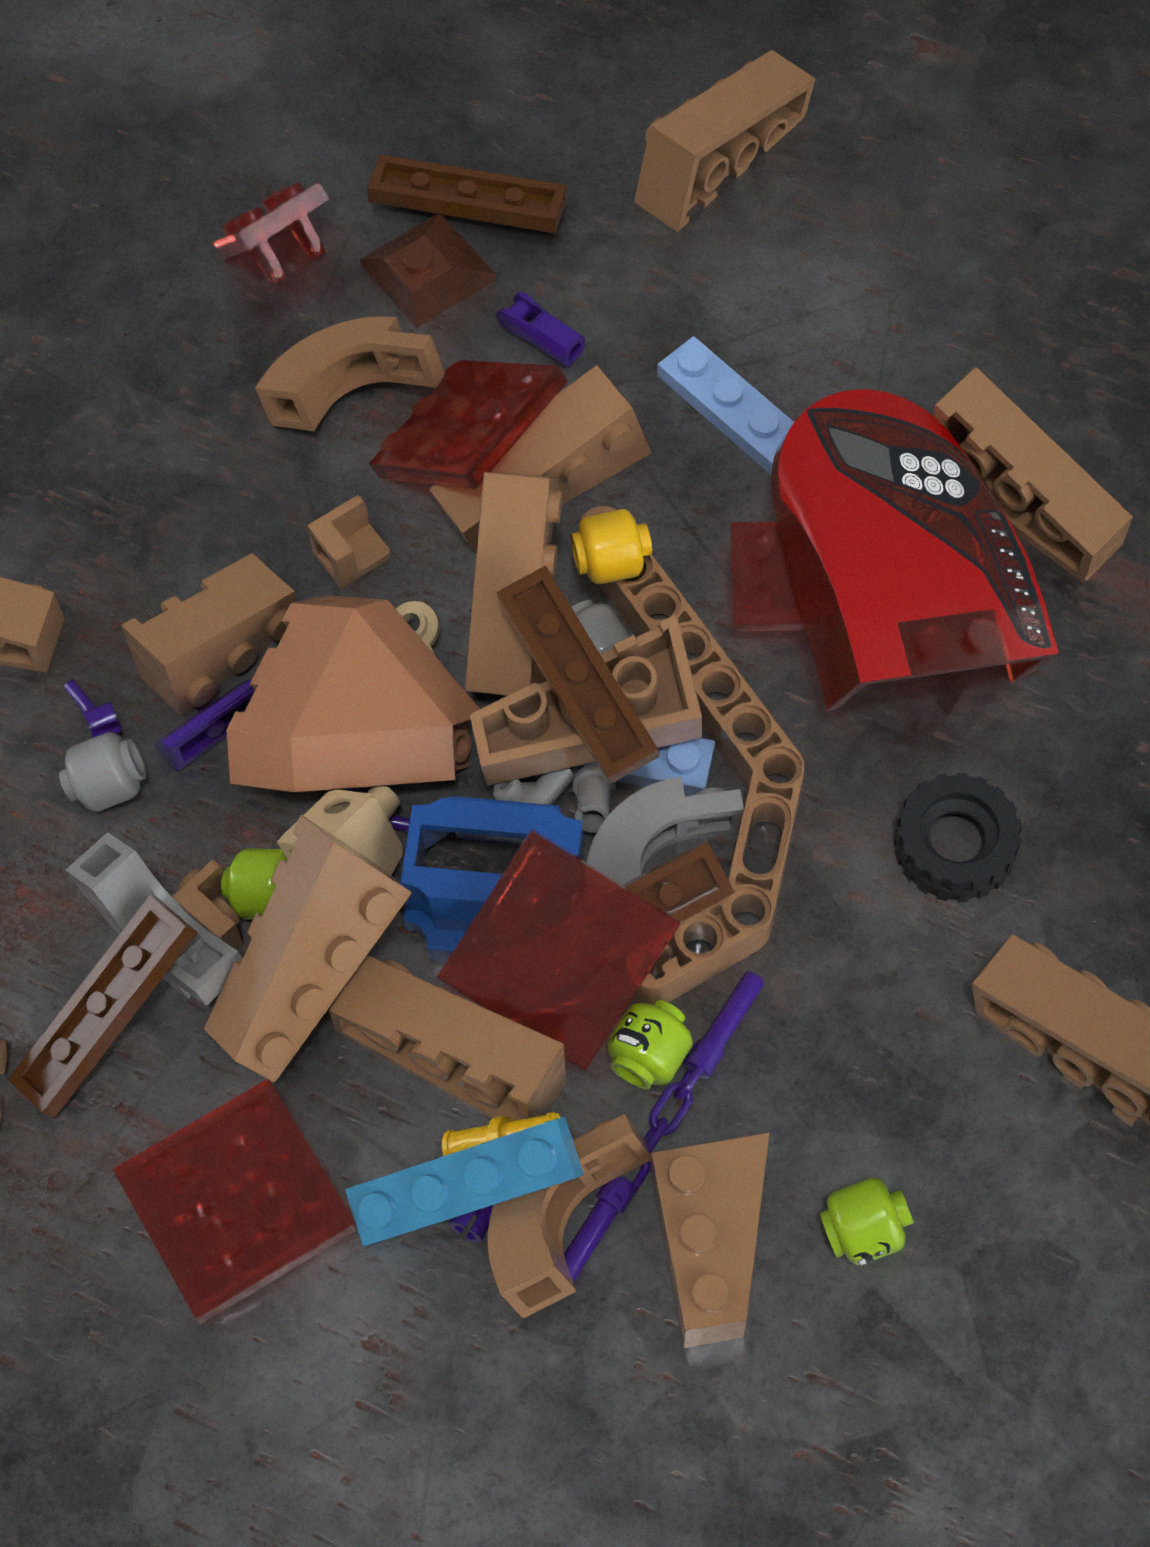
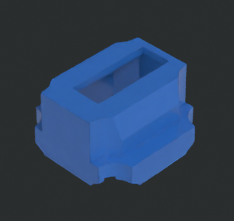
[400,796,585,971]

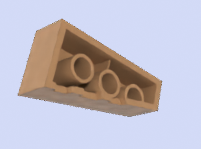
[634,50,816,232]
[429,365,652,554]
[464,472,563,695]
[470,614,702,786]
[329,955,566,1120]

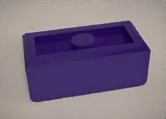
[154,679,255,772]

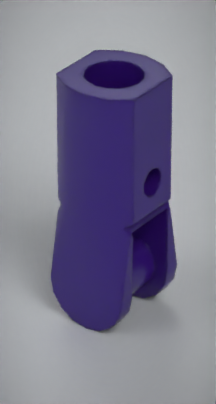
[496,292,585,368]

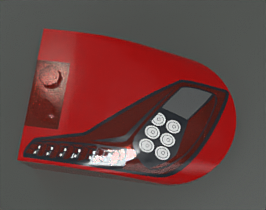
[771,389,1059,711]

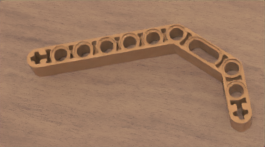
[580,506,804,1005]

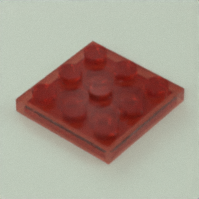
[369,360,568,490]
[437,828,680,1070]
[112,1079,357,1325]

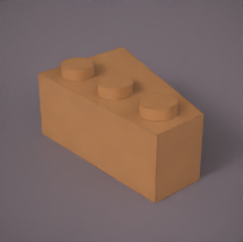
[121,553,297,717]
[650,1133,770,1348]

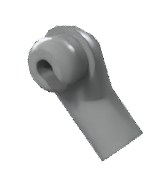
[493,768,575,805]

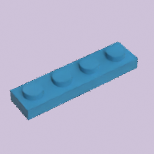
[345,1116,584,1247]

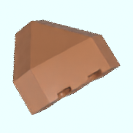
[226,595,480,792]

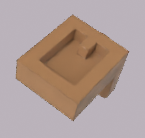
[172,860,244,951]

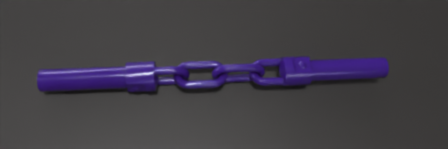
[564,971,765,1283]

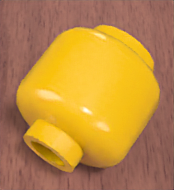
[570,509,652,584]

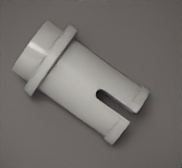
[573,764,616,833]

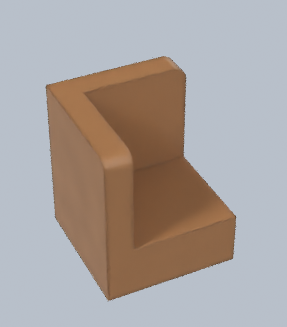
[307,495,391,589]

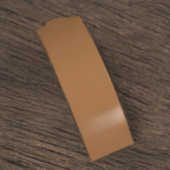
[255,316,445,431]
[488,1114,651,1319]

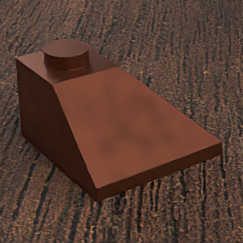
[360,214,496,328]

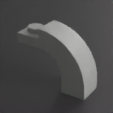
[585,776,744,904]
[65,832,243,1006]

